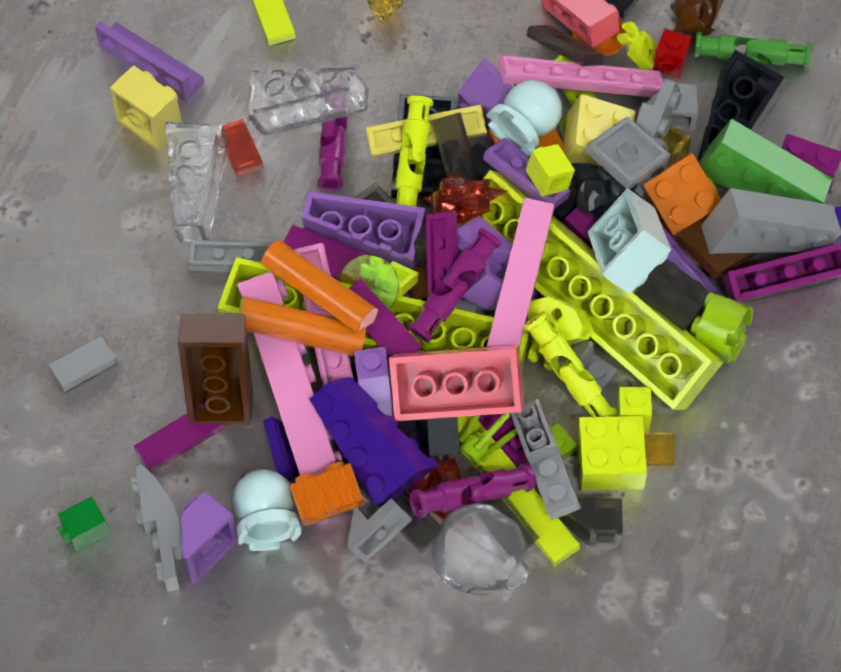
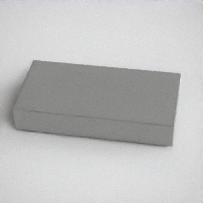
[48,335,118,392]

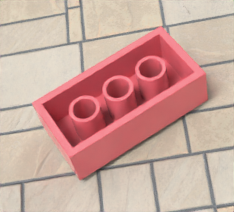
[389,345,525,421]

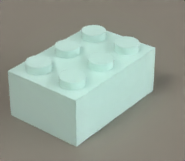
[588,188,671,294]

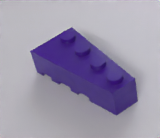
[309,377,439,505]

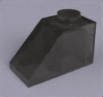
[559,498,623,550]

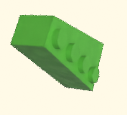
[699,119,833,203]

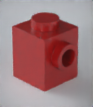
[653,29,692,79]

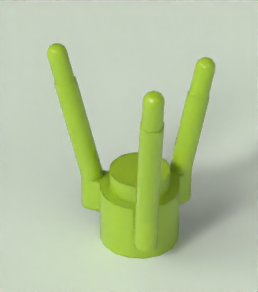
[459,413,518,465]

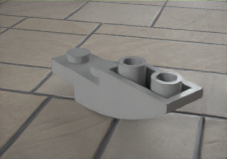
[635,78,682,202]
[511,398,581,521]
[131,464,183,591]

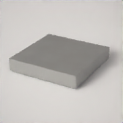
[585,116,670,189]

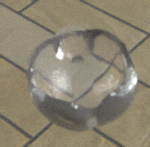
[431,503,529,595]

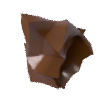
[670,0,724,36]

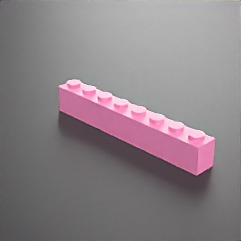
[237,272,345,476]

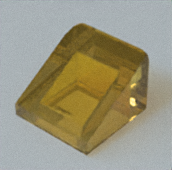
[644,433,675,466]

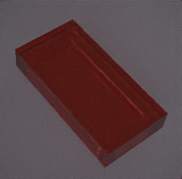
[216,119,264,177]

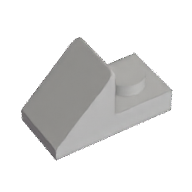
[558,341,618,394]
[347,498,413,563]

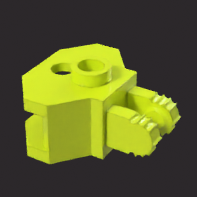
[528,296,594,371]

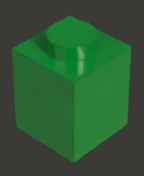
[57,496,110,552]

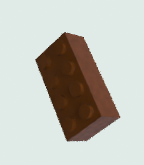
[178,313,253,425]

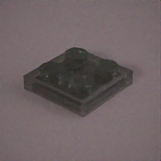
[634,259,710,331]

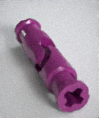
[317,81,349,192]
[407,228,502,343]
[410,463,536,519]

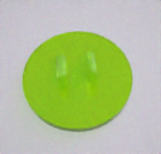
[339,255,399,309]

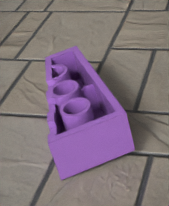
[302,191,426,269]

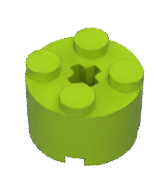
[691,292,753,364]

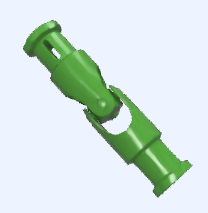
[694,32,812,69]

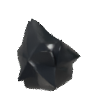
[571,163,644,220]

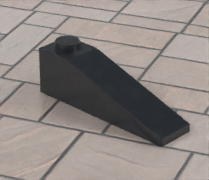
[697,50,787,163]

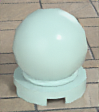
[486,80,562,156]
[232,469,301,551]

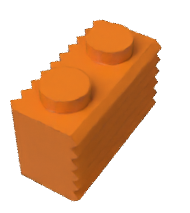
[289,462,365,526]

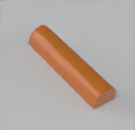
[261,240,378,332]
[239,296,366,357]

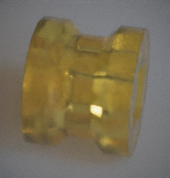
[368,0,403,20]

